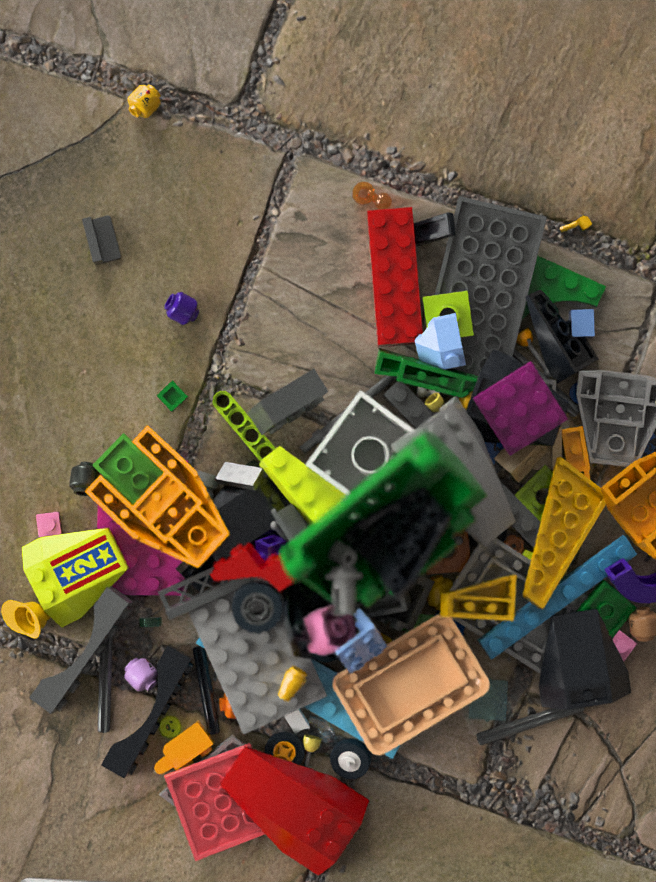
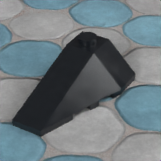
[525,289,598,384]

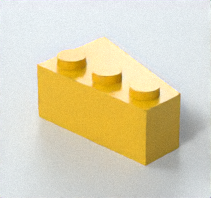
[440,575,516,621]

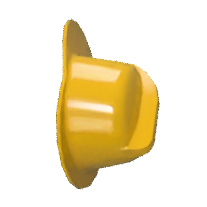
[1,600,51,638]

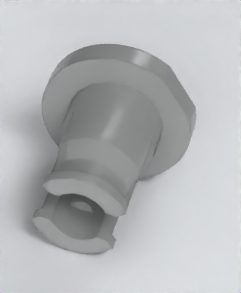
[325,566,363,616]

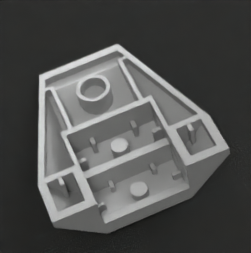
[576,370,656,467]

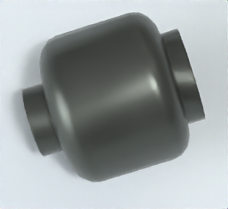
[69,462,100,496]

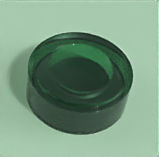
[139,617,162,627]

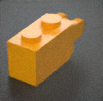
[154,720,214,775]

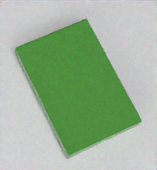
[92,433,164,505]

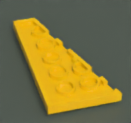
[522,457,606,609]

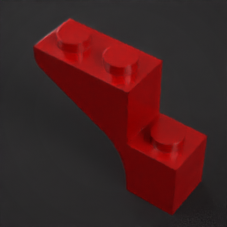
[210,542,294,592]

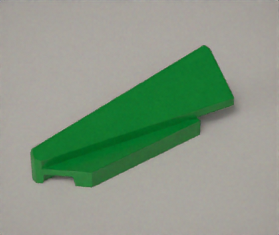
[374,348,479,398]

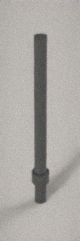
[299,375,397,454]

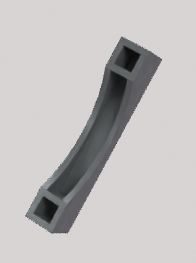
[29,586,134,714]

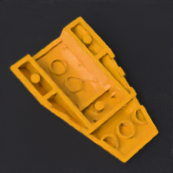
[601,452,656,559]

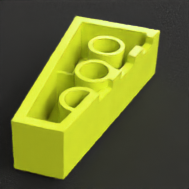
[259,446,346,525]

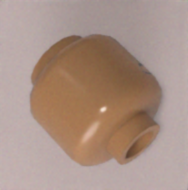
[629,607,656,642]

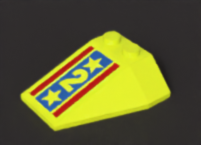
[22,528,129,628]

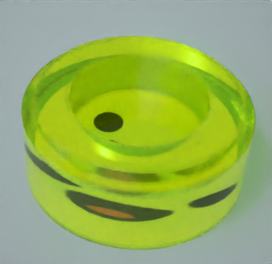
[159,715,182,739]

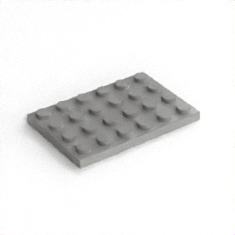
[188,577,327,734]

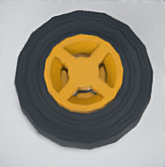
[265,731,305,765]

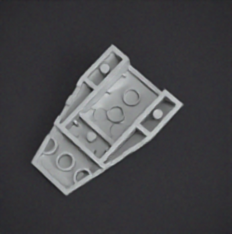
[392,396,516,547]

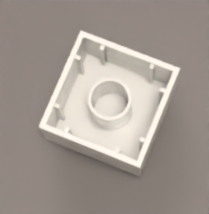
[306,390,414,495]

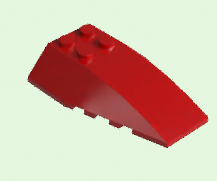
[220,746,369,876]

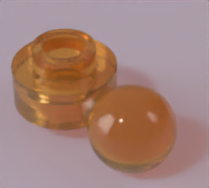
[352,182,392,210]

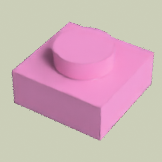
[36,512,62,537]
[612,630,637,661]

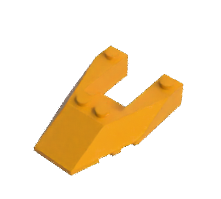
[85,425,230,568]

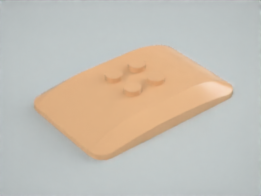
[332,614,490,755]

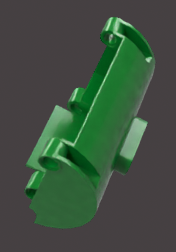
[280,430,488,608]

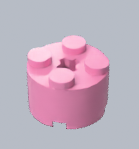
[303,604,356,656]

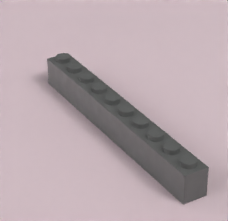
[383,381,540,550]

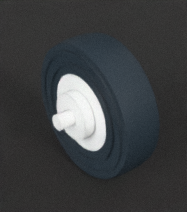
[330,739,371,779]

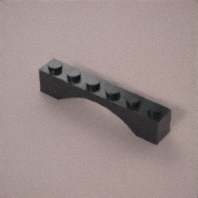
[101,645,194,779]

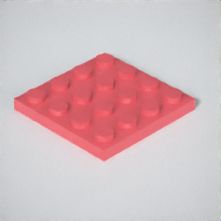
[164,743,265,861]

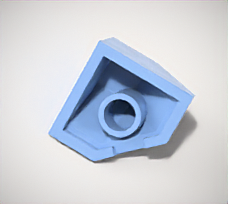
[415,314,466,370]

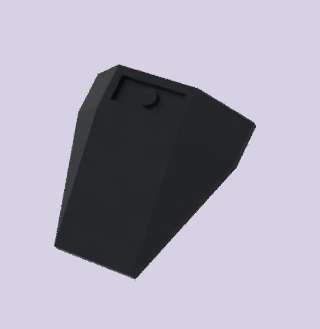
[466,350,570,446]
[212,460,291,561]
[343,486,452,599]
[283,579,340,662]
[538,608,631,710]

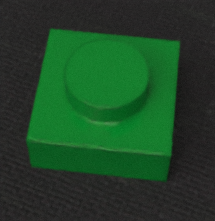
[156,380,188,412]

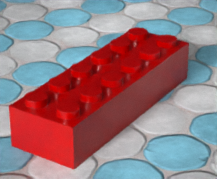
[367,207,423,347]

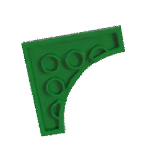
[521,255,606,321]

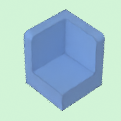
[569,309,595,338]

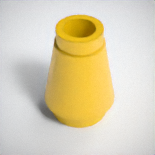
[278,665,308,702]

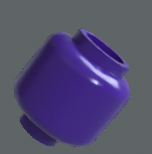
[164,292,199,325]

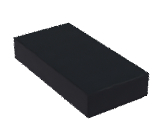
[414,212,455,246]

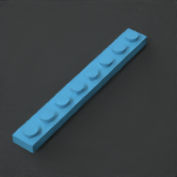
[477,535,637,660]

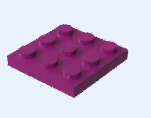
[473,361,568,456]

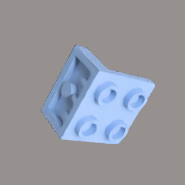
[335,608,387,674]

